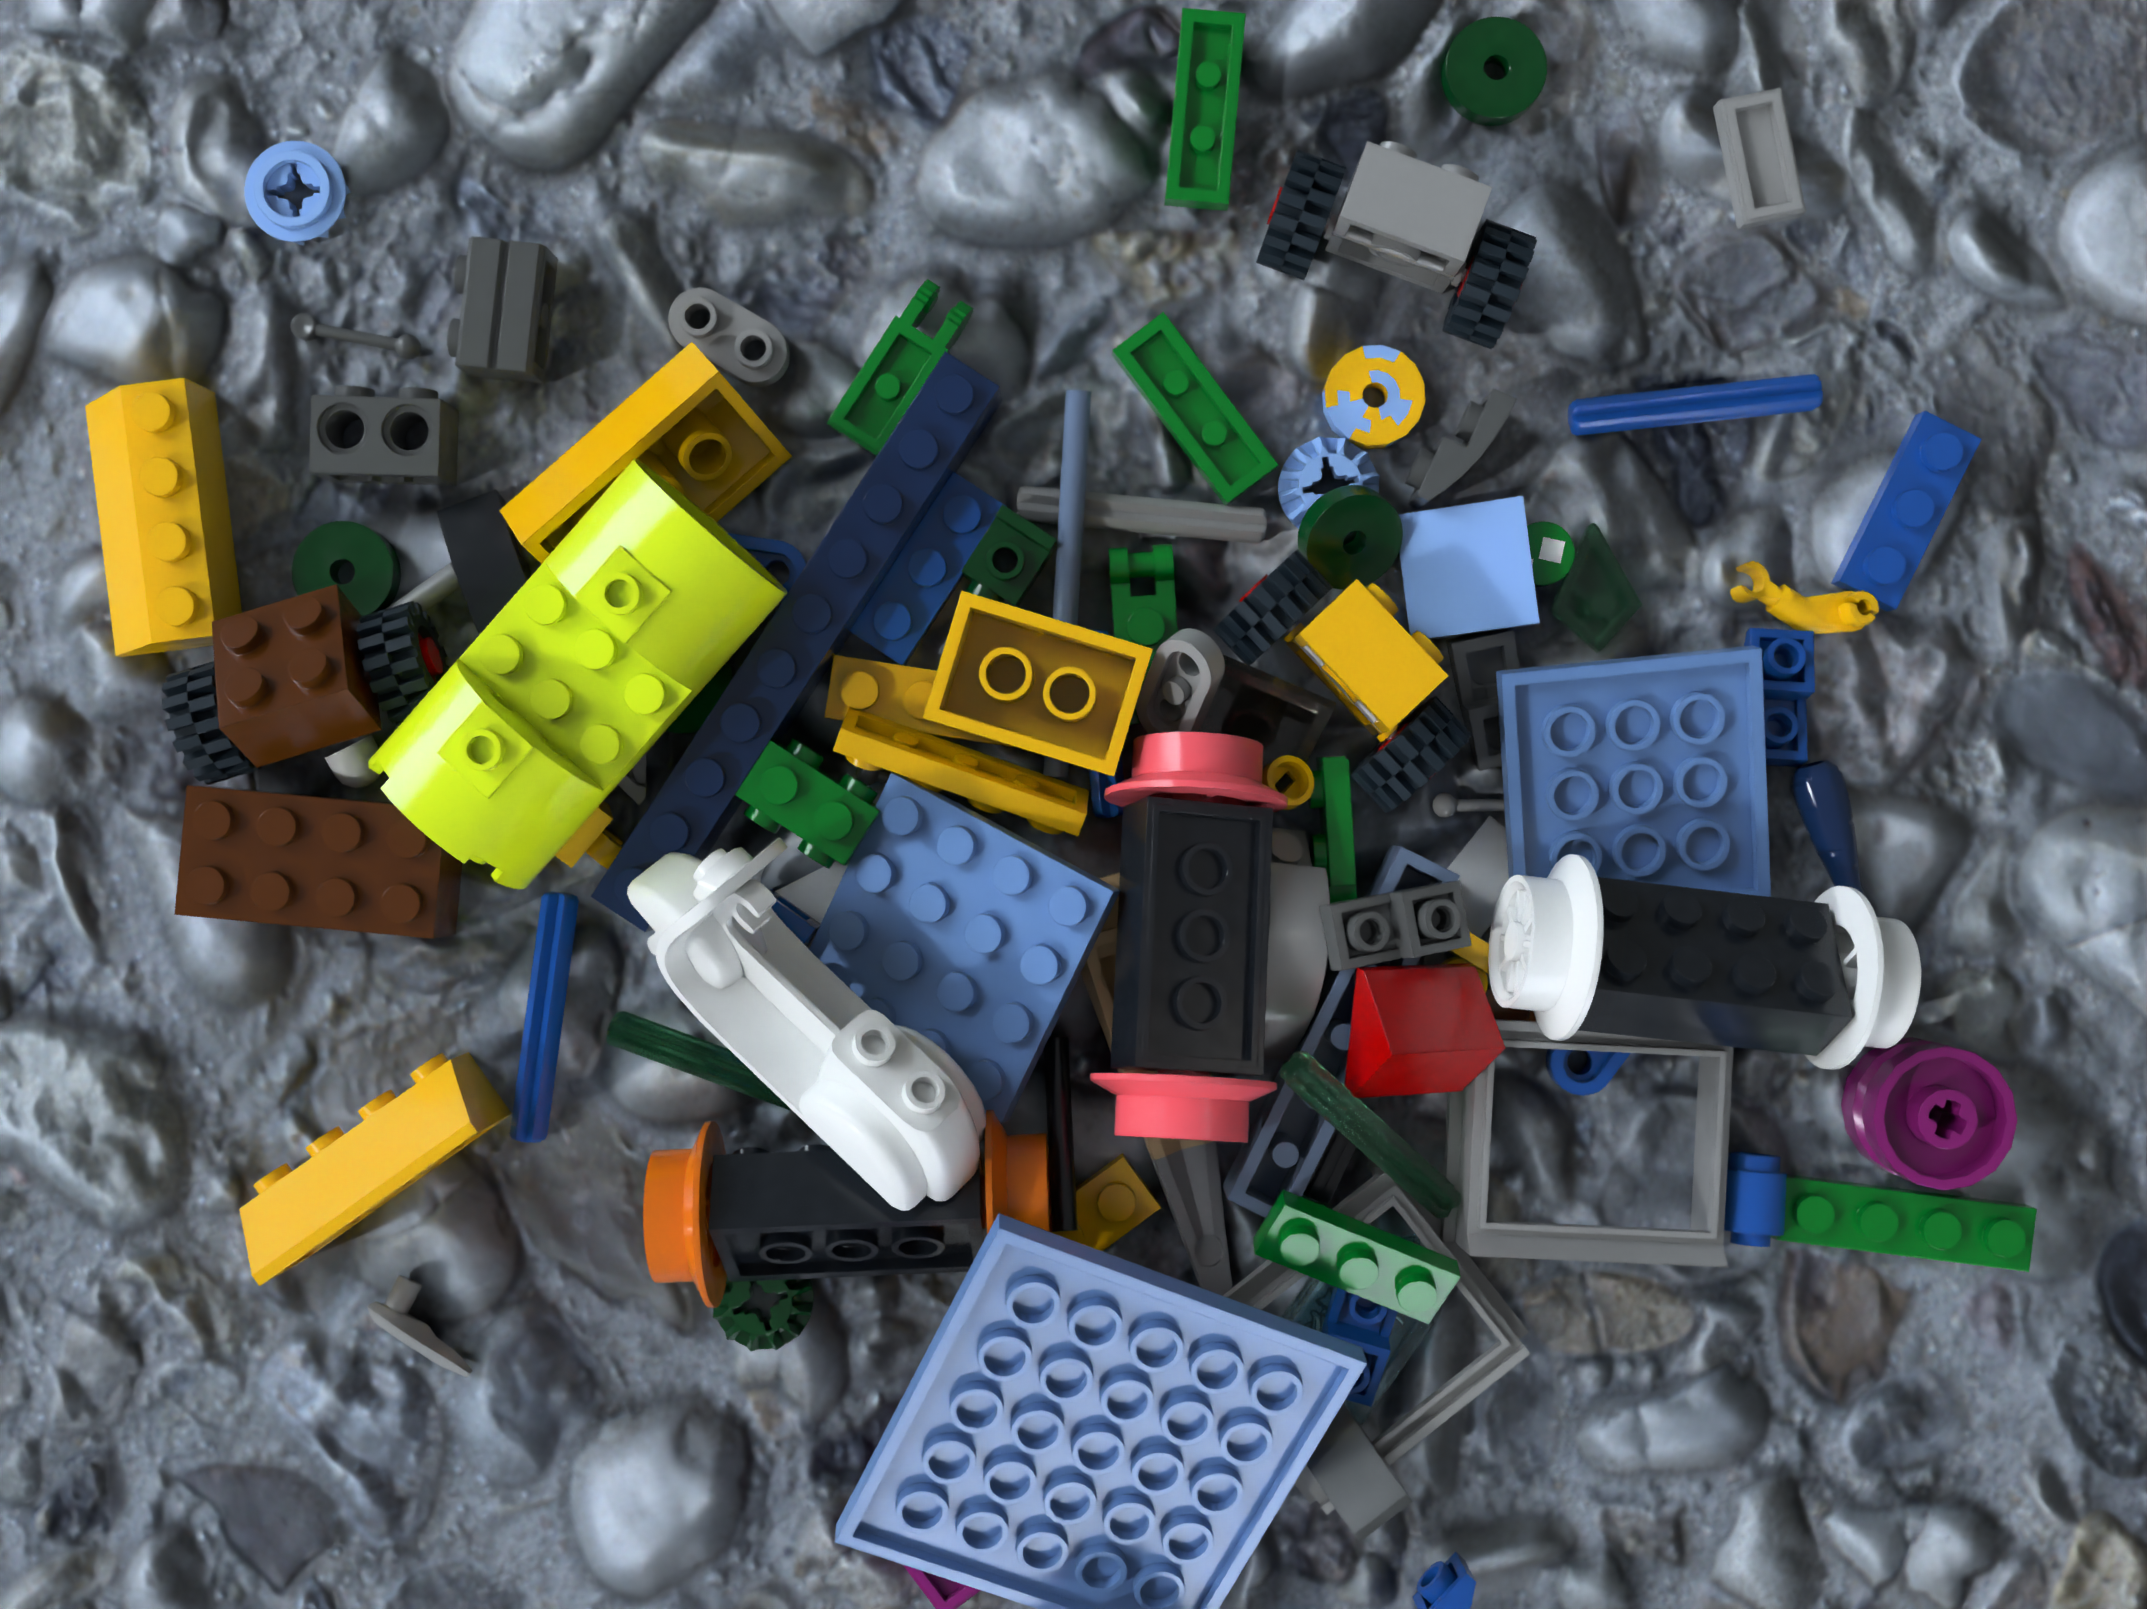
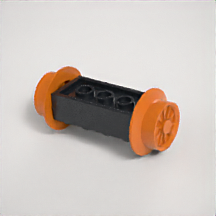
[643,1110,1052,1308]

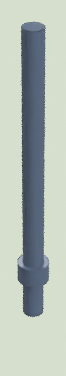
[1043,390,1092,777]

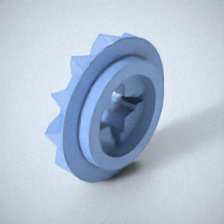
[244,141,351,246]
[1278,436,1380,534]

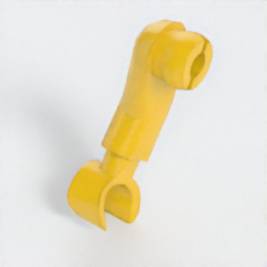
[1730,561,1879,634]

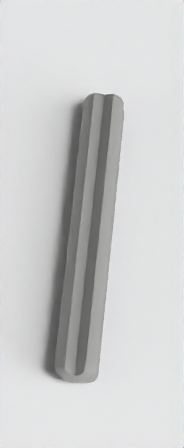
[1016,486,1267,544]

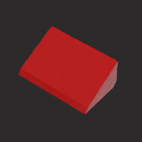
[1343,963,1506,1099]

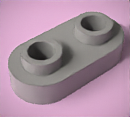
[668,287,790,387]
[1136,628,1225,734]

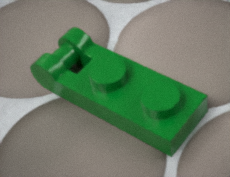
[1108,544,1179,725]

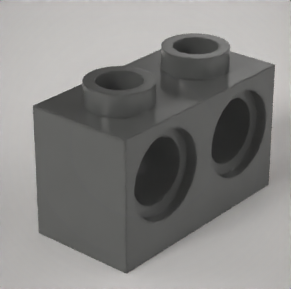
[309,385,459,486]

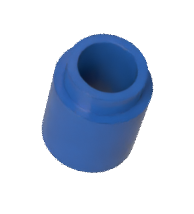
[1724,1152,1787,1247]

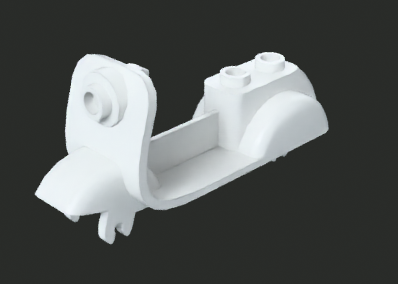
[627,837,986,1211]

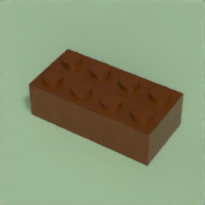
[174,785,463,939]

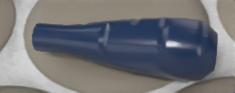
[1791,760,1865,896]

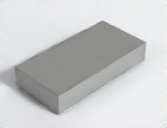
[1713,88,1806,230]

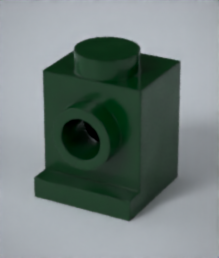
[961,504,1057,607]

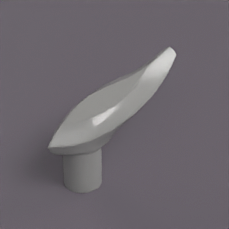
[367,1275,473,1378]

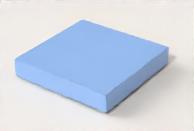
[1398,496,1540,640]

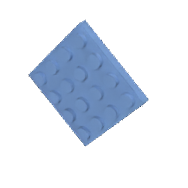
[1496,645,1771,897]
[809,772,1121,1124]

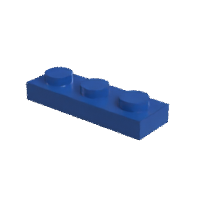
[1831,411,1982,612]
[850,472,1007,666]

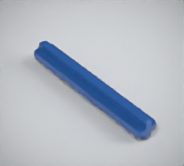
[1568,374,1823,436]
[509,891,579,1143]

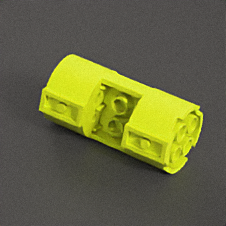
[368,458,788,890]

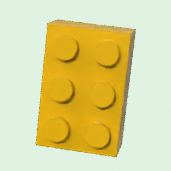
[923,590,1153,777]

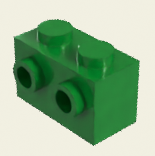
[735,738,881,869]

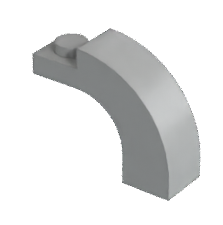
[1264,827,1330,1060]

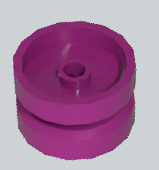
[1841,1037,2018,1191]

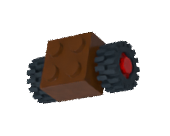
[162,584,450,785]

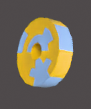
[1322,345,1426,450]

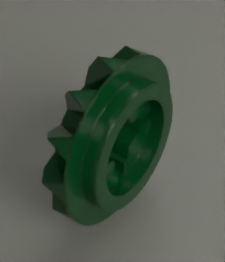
[713,1277,814,1352]

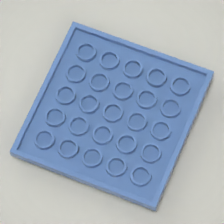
[835,1213,1367,1609]

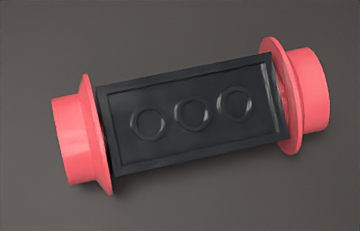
[1090,732,1288,1143]

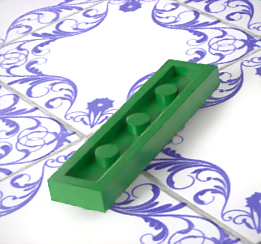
[1771,1174,2037,1272]

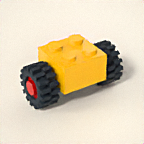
[1213,549,1472,813]

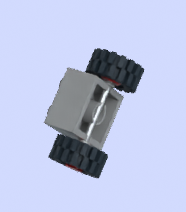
[1256,141,1537,349]

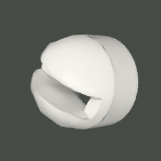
[325,735,380,788]

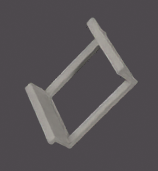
[1440,1019,1734,1268]
[1223,1151,1531,1515]

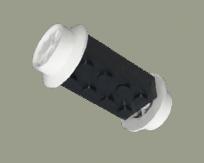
[1488,854,1921,1070]

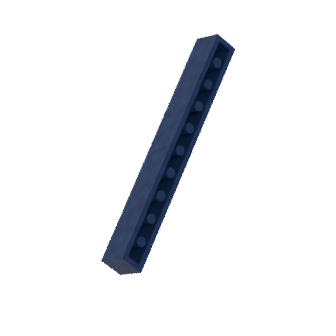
[591,351,1002,932]

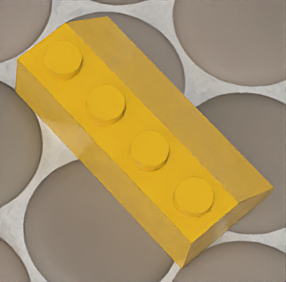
[499,342,792,564]
[85,378,242,657]
[239,1052,512,1286]

